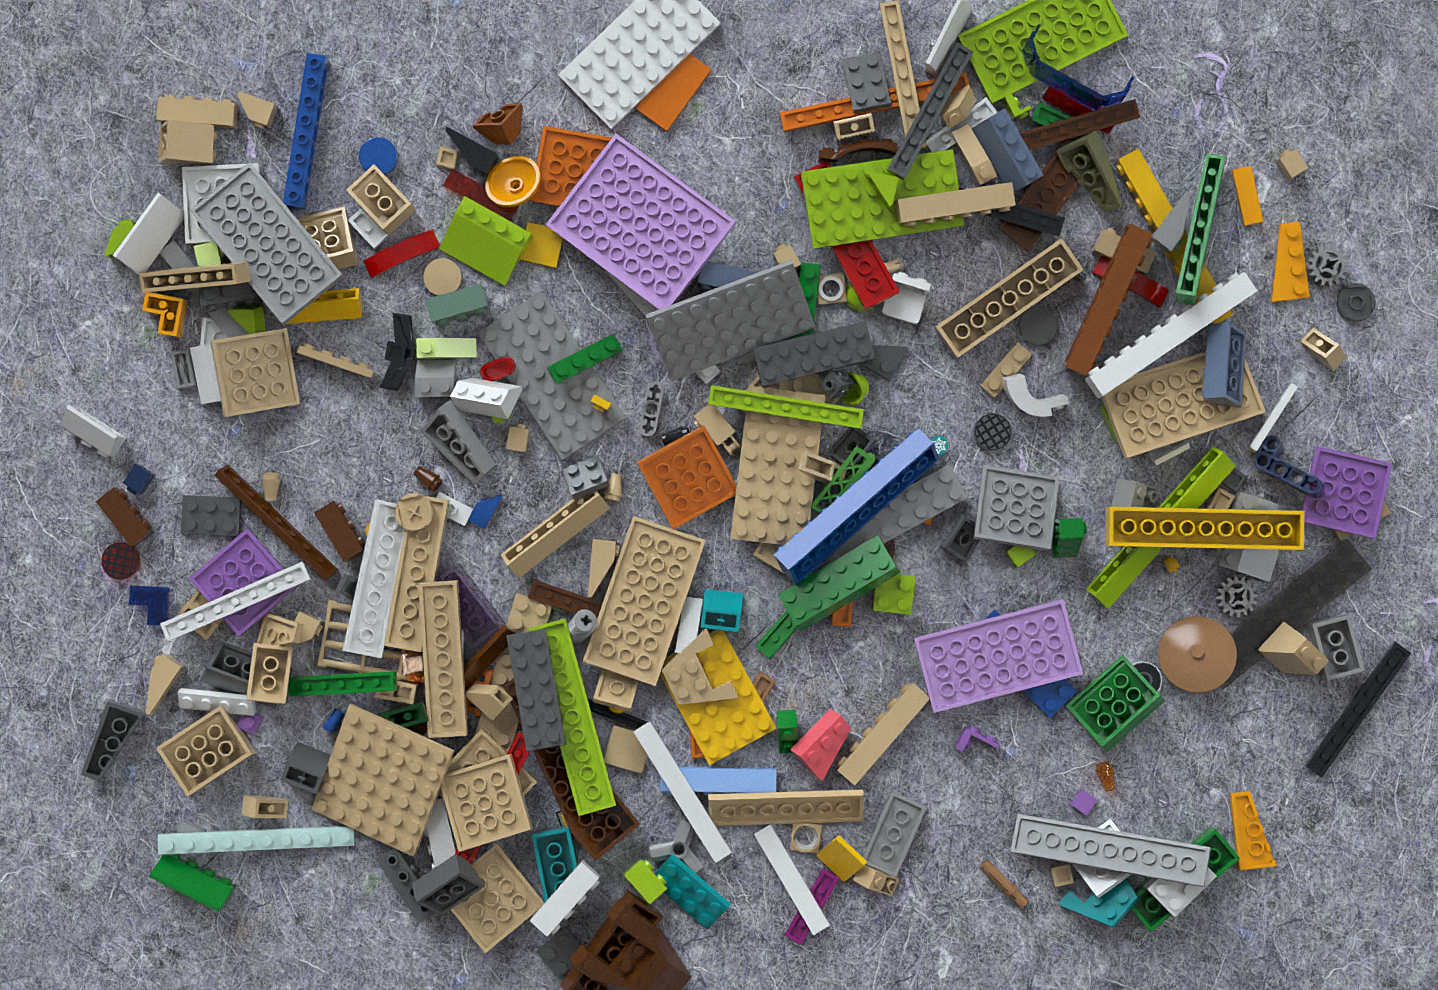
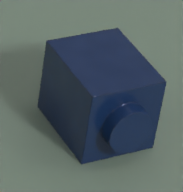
[123,464,156,495]

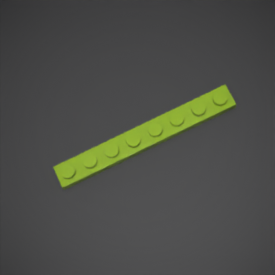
[708,385,864,429]

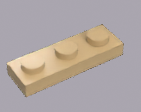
[980,342,1032,398]

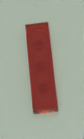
[443,169,520,222]

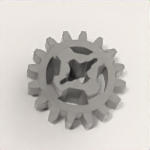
[1306,245,1349,287]
[1215,576,1258,617]

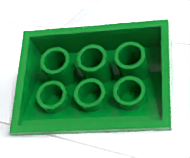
[1065,655,1165,752]

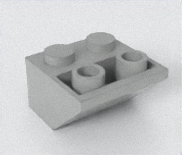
[1112,479,1158,508]

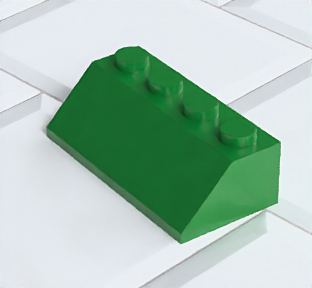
[149,854,236,912]

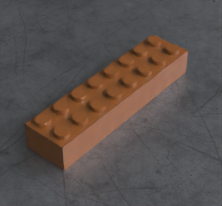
[1063,223,1154,376]

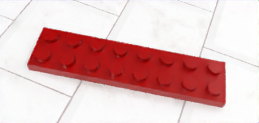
[793,160,900,310]

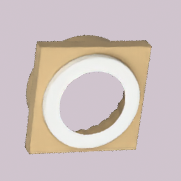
[817,273,847,305]
[789,823,822,854]

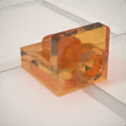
[401,651,424,682]

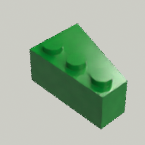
[1052,518,1087,558]

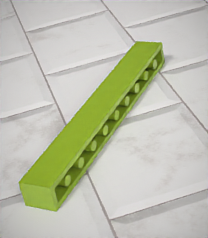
[1086,447,1236,609]

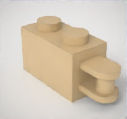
[693,405,741,455]

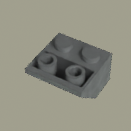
[280,742,331,794]

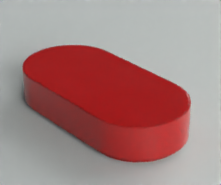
[480,356,516,381]

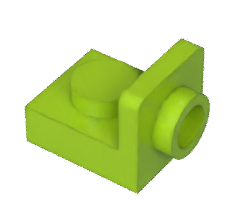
[1002,93,1032,120]

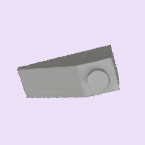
[1151,191,1190,253]

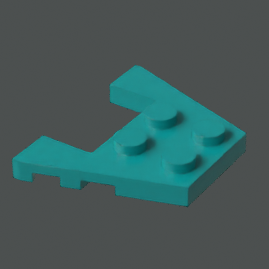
[1058,878,1139,928]

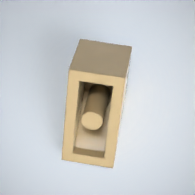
[940,85,977,129]
[237,91,278,129]
[1300,328,1347,371]
[286,611,324,647]
[241,795,289,818]

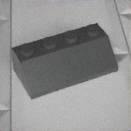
[204,641,293,709]

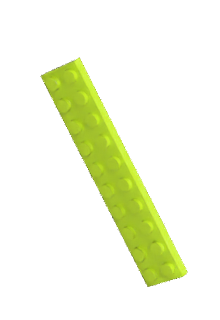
[528,618,616,816]

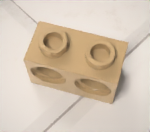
[375,681,419,704]

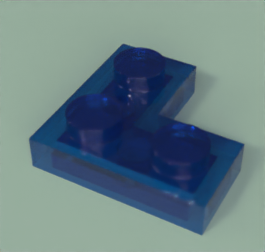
[129,585,170,626]

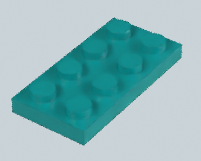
[654,853,731,930]

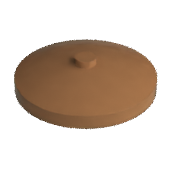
[1158,616,1237,694]

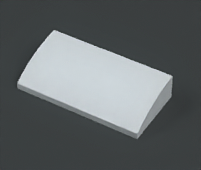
[925,0,972,77]
[113,193,184,275]

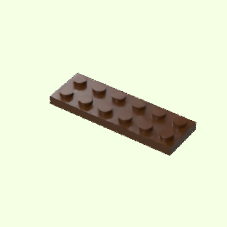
[998,138,1079,252]

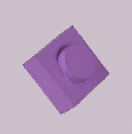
[237,713,264,735]

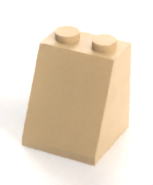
[158,120,217,165]
[1258,622,1329,675]

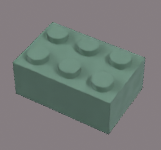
[425,284,491,327]

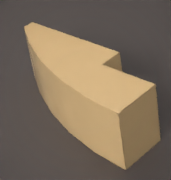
[798,451,846,487]

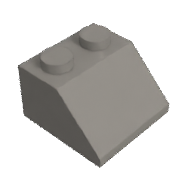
[415,360,456,399]

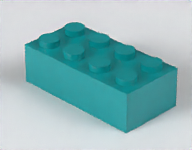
[531,825,586,905]

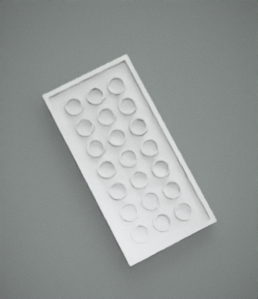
[558,0,721,130]

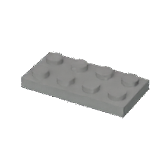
[862,790,927,877]

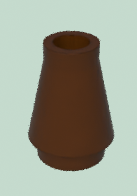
[413,466,443,492]

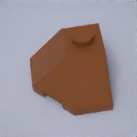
[472,103,523,145]

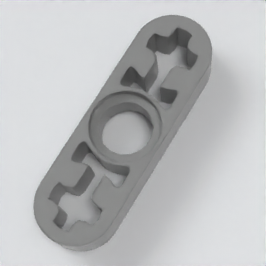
[639,382,664,437]

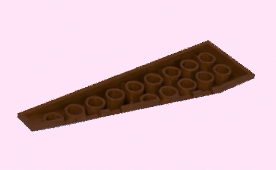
[503,678,640,861]

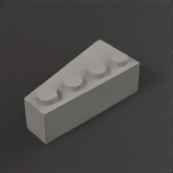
[420,399,496,485]

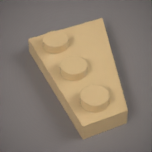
[257,613,304,646]

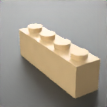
[156,94,238,129]

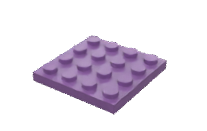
[1301,446,1392,539]
[189,528,298,637]

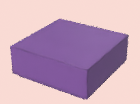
[1071,789,1098,816]

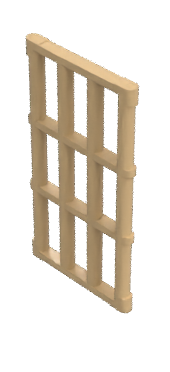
[317,600,425,684]

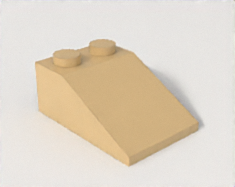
[346,164,416,236]
[246,643,293,705]

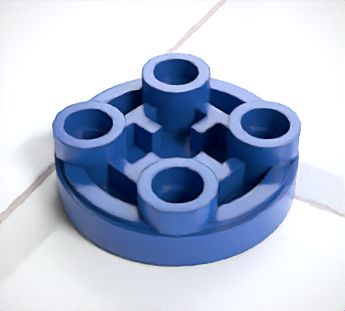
[359,137,398,175]

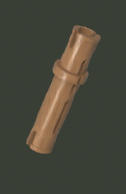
[979,859,1029,909]

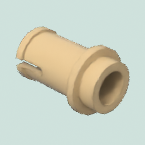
[884,258,903,273]

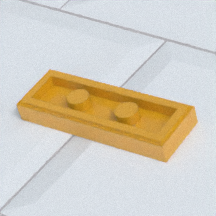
[1231,166,1263,226]

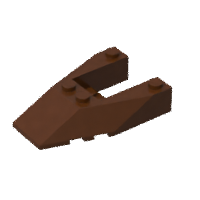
[570,898,691,990]

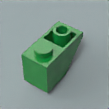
[777,710,798,754]

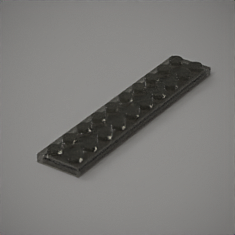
[1220,539,1372,690]

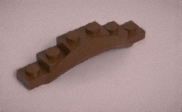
[818,136,899,163]

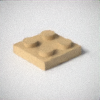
[593,668,639,712]

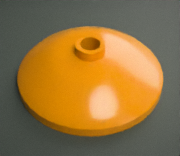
[486,156,541,207]

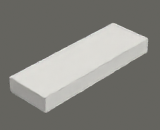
[675,597,704,654]

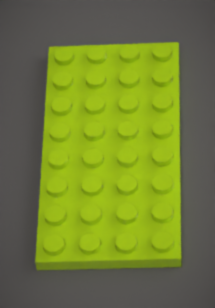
[958,0,1128,104]
[801,149,965,249]

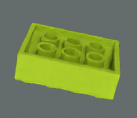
[439,196,533,286]

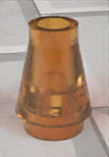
[1095,761,1116,791]

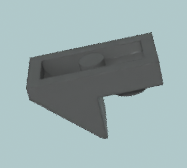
[335,574,358,599]

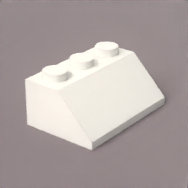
[190,344,221,404]
[450,378,523,419]
[61,405,126,458]

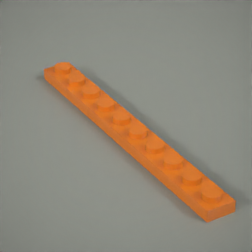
[780,72,970,132]

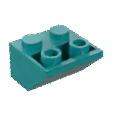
[700,589,743,632]

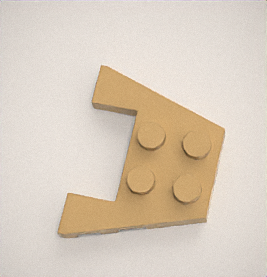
[662,628,738,705]

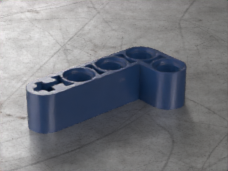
[1253,435,1325,498]

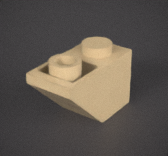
[465,684,513,721]
[853,864,899,896]

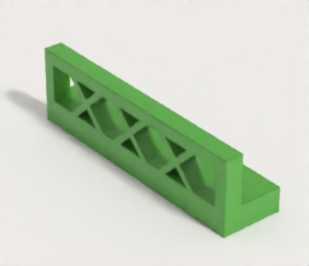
[811,446,875,513]

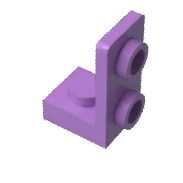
[954,726,1000,752]

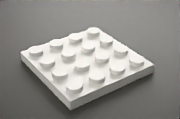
[182,163,260,244]

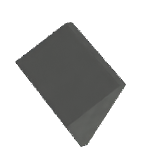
[828,427,877,472]
[941,514,980,563]

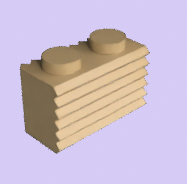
[833,113,875,140]

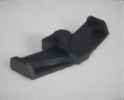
[379,312,416,391]

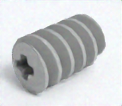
[568,609,597,644]

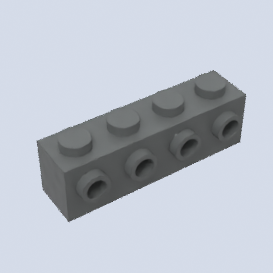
[198,282,264,312]
[376,848,435,924]

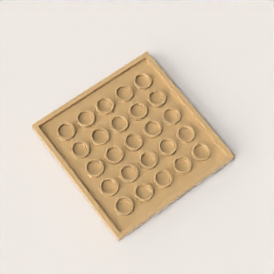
[311,704,455,857]

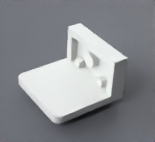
[882,272,931,324]

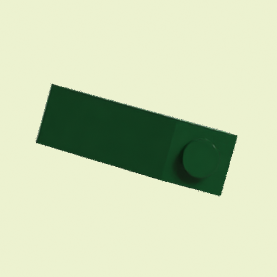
[375,702,429,727]

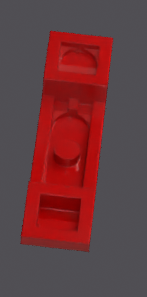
[363,229,440,279]
[1092,256,1169,307]

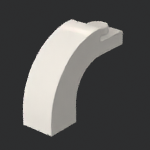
[1002,374,1069,417]

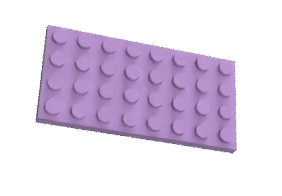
[914,599,1083,713]

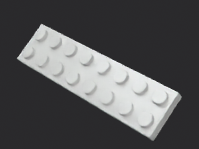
[343,499,405,658]

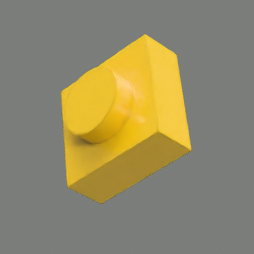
[591,395,612,412]

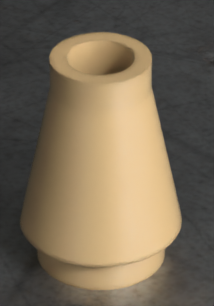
[262,472,281,501]
[603,473,622,503]

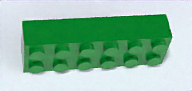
[778,535,901,632]
[1131,826,1240,932]

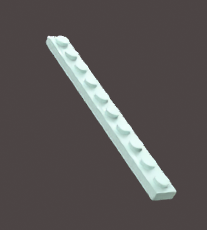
[158,826,355,855]

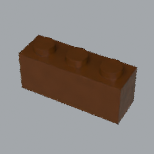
[96,487,153,547]
[314,501,366,562]

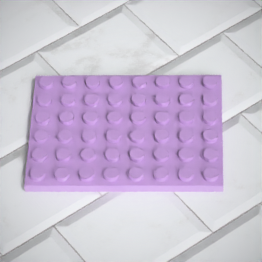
[546,134,736,310]

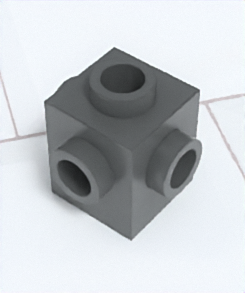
[820,370,855,398]

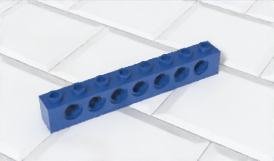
[283,53,329,210]

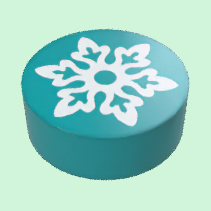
[931,436,948,455]

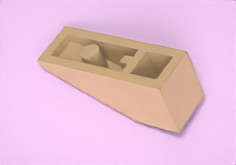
[951,124,997,185]
[588,539,620,597]
[146,654,185,715]

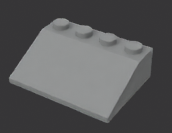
[1214,492,1292,582]

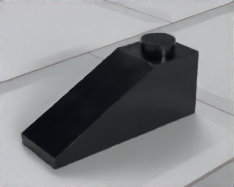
[445,127,499,177]

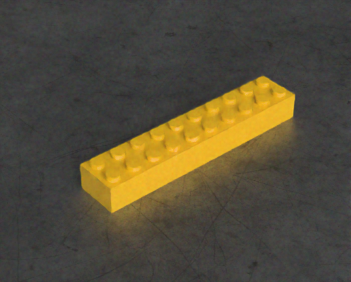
[1105,507,1305,550]

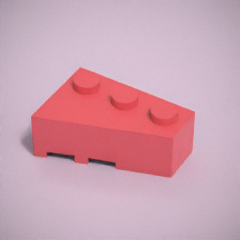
[790,709,851,781]

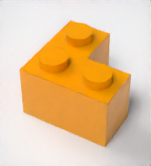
[142,292,188,338]

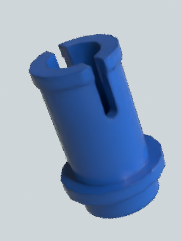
[323,708,345,734]

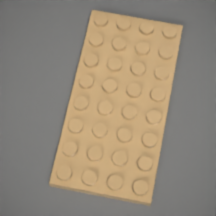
[1102,352,1266,459]
[730,386,825,545]
[583,516,706,686]

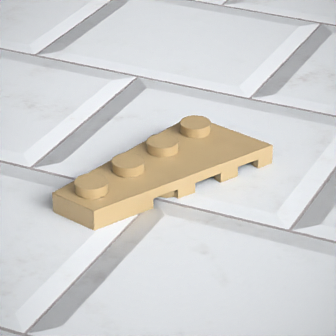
[295,343,373,378]

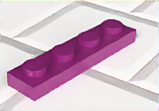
[784,868,840,945]

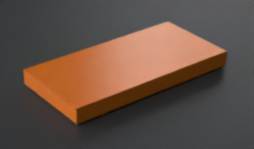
[636,54,712,132]

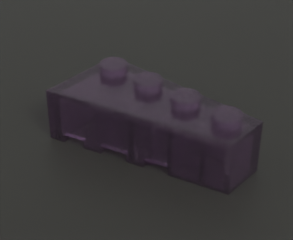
[440,563,506,649]

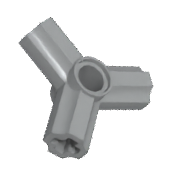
[649,818,704,873]

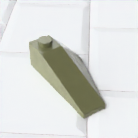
[1056,130,1123,213]

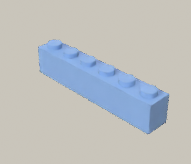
[660,766,777,795]

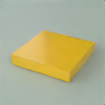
[520,222,564,268]
[816,835,867,882]

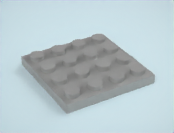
[973,465,1059,551]

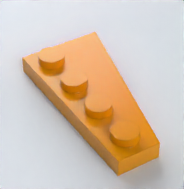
[1270,222,1310,303]
[1229,791,1277,870]

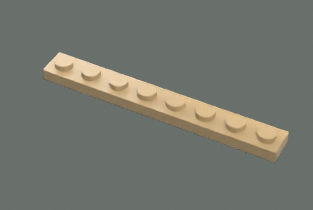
[880,0,927,150]

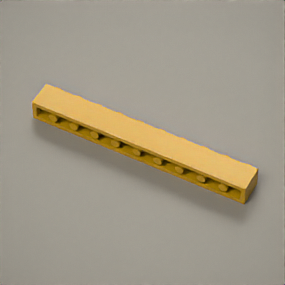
[1115,148,1233,324]

